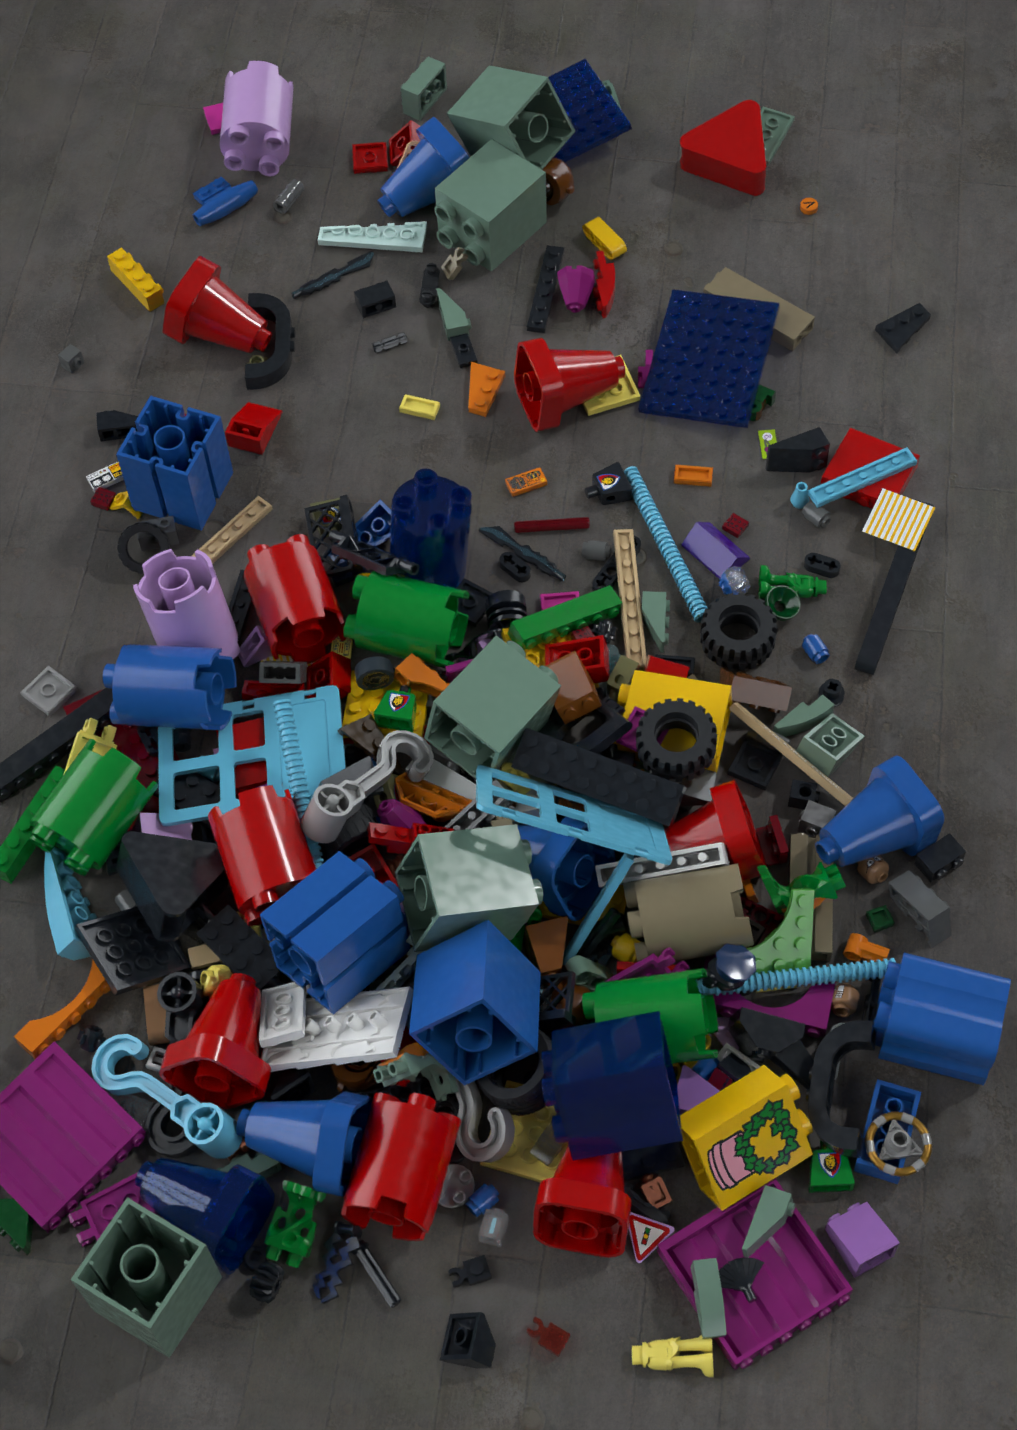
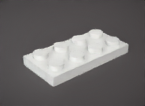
[259,982,307,1048]

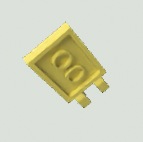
[63,718,117,775]

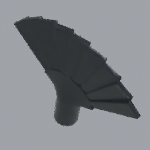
[719,1257,764,1303]

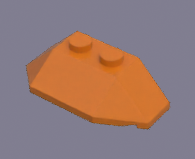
[395,772,472,823]

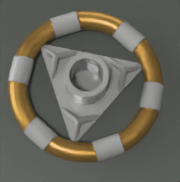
[865,1112,932,1176]

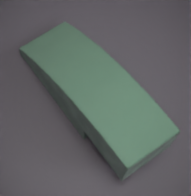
[774,695,834,737]
[690,1258,726,1339]

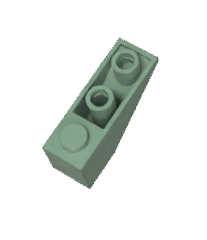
[642,591,670,653]

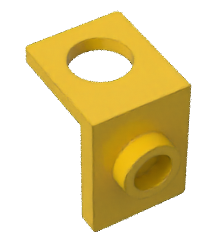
[109,491,143,519]

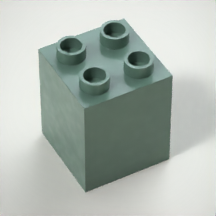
[447,65,575,170]
[435,139,547,272]
[424,636,561,782]
[395,824,543,952]
[71,1197,222,1358]

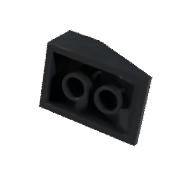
[765,427,830,473]

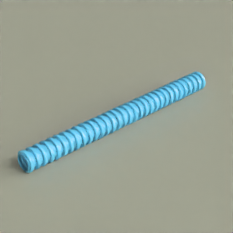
[624,466,708,623]
[272,699,324,869]
[696,958,896,996]

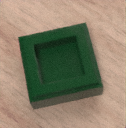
[866,905,895,933]

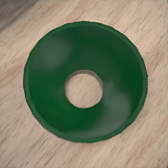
[765,585,801,621]

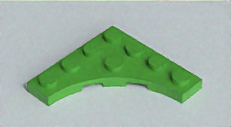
[747,889,814,974]

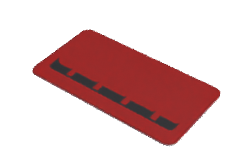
[708,1068,733,1091]

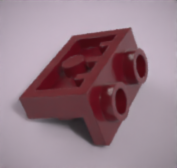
[756,815,789,866]

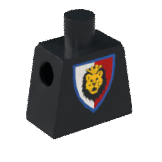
[585,462,632,505]

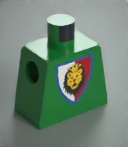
[374,685,417,732]
[809,1140,855,1193]

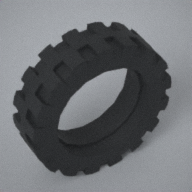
[117,521,170,574]

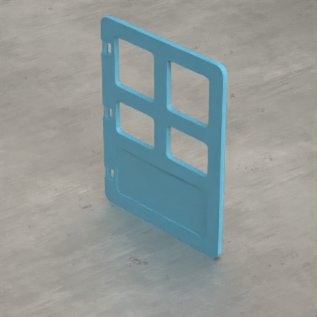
[158,685,346,826]
[476,765,672,865]

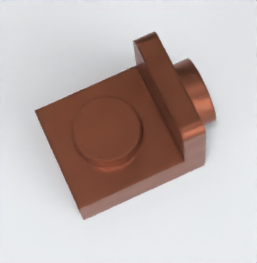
[636,1173,672,1209]

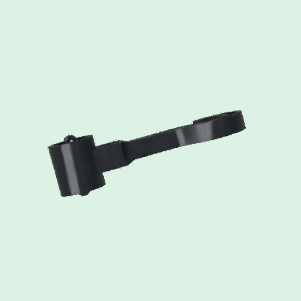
[145,972,210,1159]

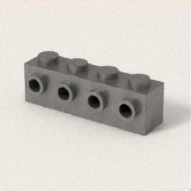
[445,779,513,831]

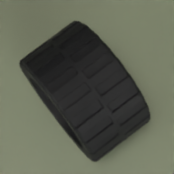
[318,804,383,860]

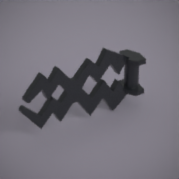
[312,1221,363,1304]

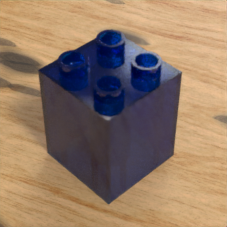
[542,1011,683,1160]

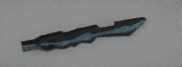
[291,251,374,299]
[479,526,566,581]

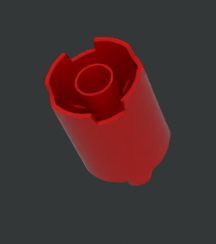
[244,534,346,664]
[208,785,316,926]
[341,1093,461,1241]

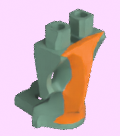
[373,1042,458,1102]

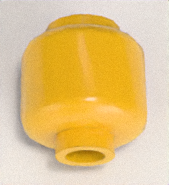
[610,933,640,962]

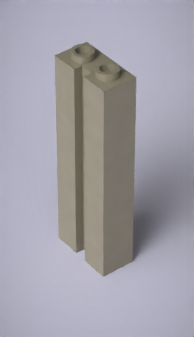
[703,267,815,351]
[788,833,833,961]

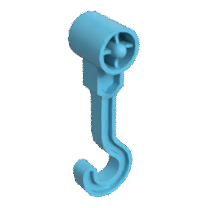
[91,1034,242,1159]

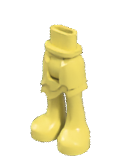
[632,1335,714,1377]

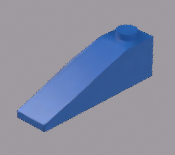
[328,499,405,565]

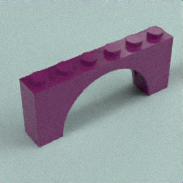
[704,955,836,1038]

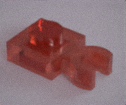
[526,1317,571,1357]

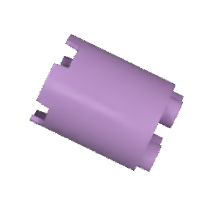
[220,61,293,176]
[133,549,240,659]

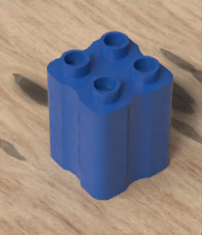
[874,953,1011,1086]

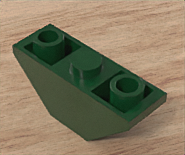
[0,1198,33,1255]

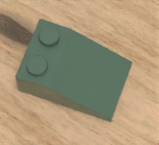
[796,713,865,777]

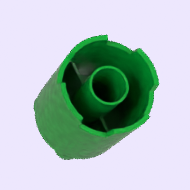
[344,571,469,668]
[29,739,158,877]
[582,968,719,1072]

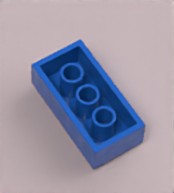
[853,1079,921,1184]

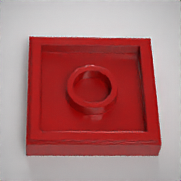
[352,142,388,174]

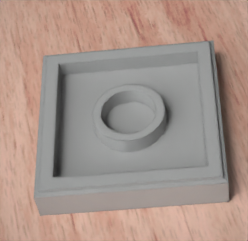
[20,666,78,717]

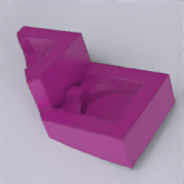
[638,350,653,388]

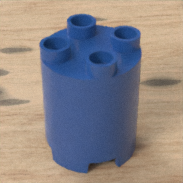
[103,644,237,730]

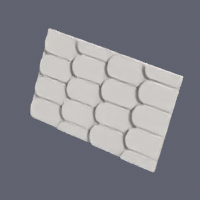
[260,987,413,1072]

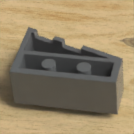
[888,870,952,948]

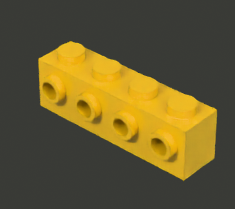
[107,247,164,312]

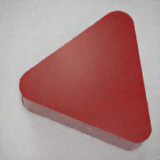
[680,100,766,196]

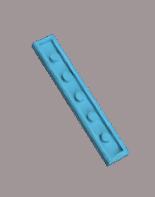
[808,447,917,508]
[562,853,634,965]

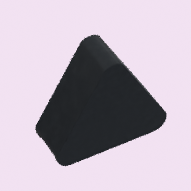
[116,831,229,942]

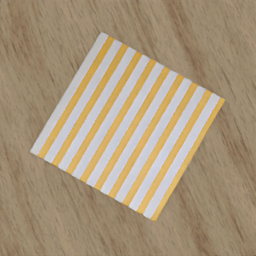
[862,489,935,551]

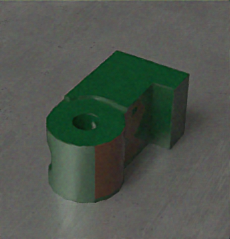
[745,384,776,421]

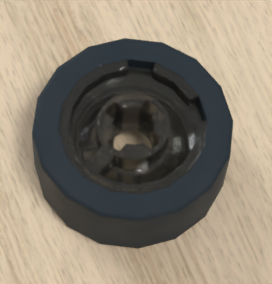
[355,656,395,691]

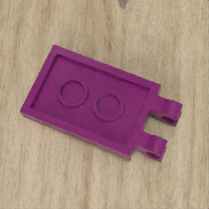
[604,947,689,982]
[68,1170,161,1247]

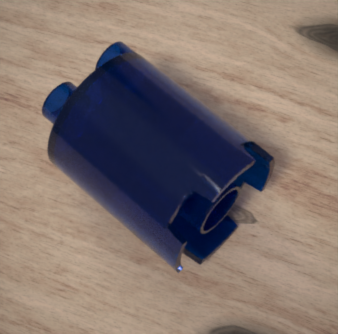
[390,468,472,588]

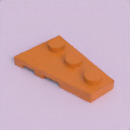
[468,362,505,417]

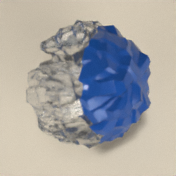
[719,566,751,595]

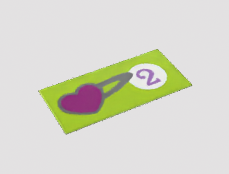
[758,429,777,459]

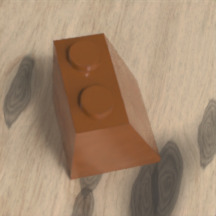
[546,651,602,724]
[522,916,568,990]

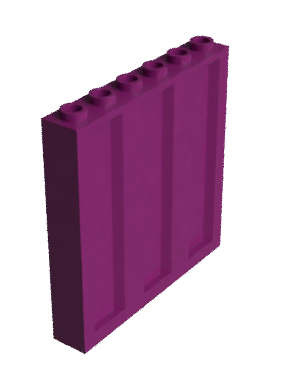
[0,1041,146,1233]
[656,1178,853,1370]

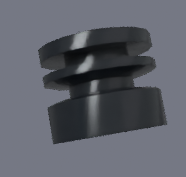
[485,590,528,640]

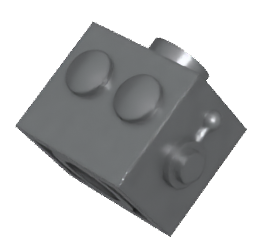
[798,800,836,837]

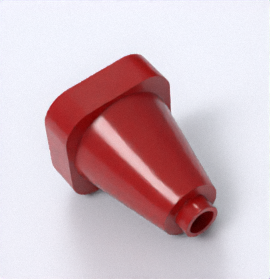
[163,256,273,353]
[514,338,626,432]
[664,780,767,880]
[159,973,271,1109]
[533,1115,632,1258]

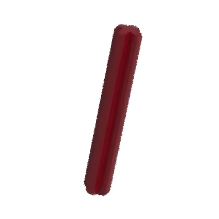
[514,517,590,533]

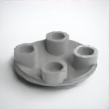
[438,1164,475,1208]

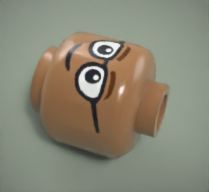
[857,855,889,884]

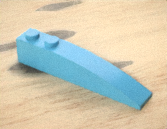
[44,847,97,960]

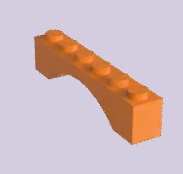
[394,653,450,698]
[14,959,111,1059]

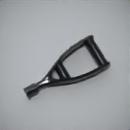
[445,629,503,661]

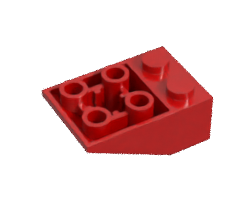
[225,402,283,455]

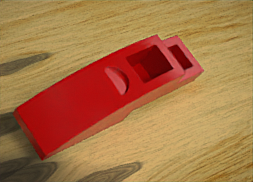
[593,250,615,318]
[367,822,454,854]

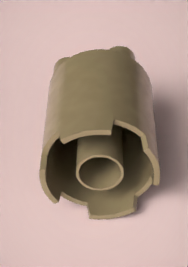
[623,864,754,962]

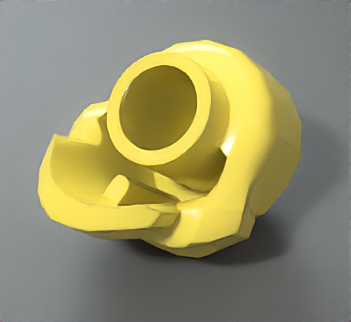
[200,965,233,998]

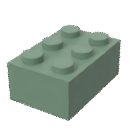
[400,57,447,120]

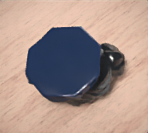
[702,944,756,991]

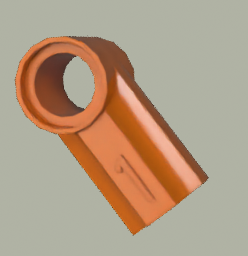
[843,933,890,962]

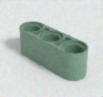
[565,955,613,992]

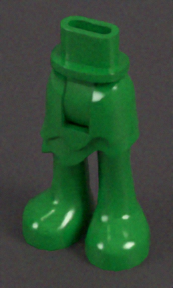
[758,565,827,599]

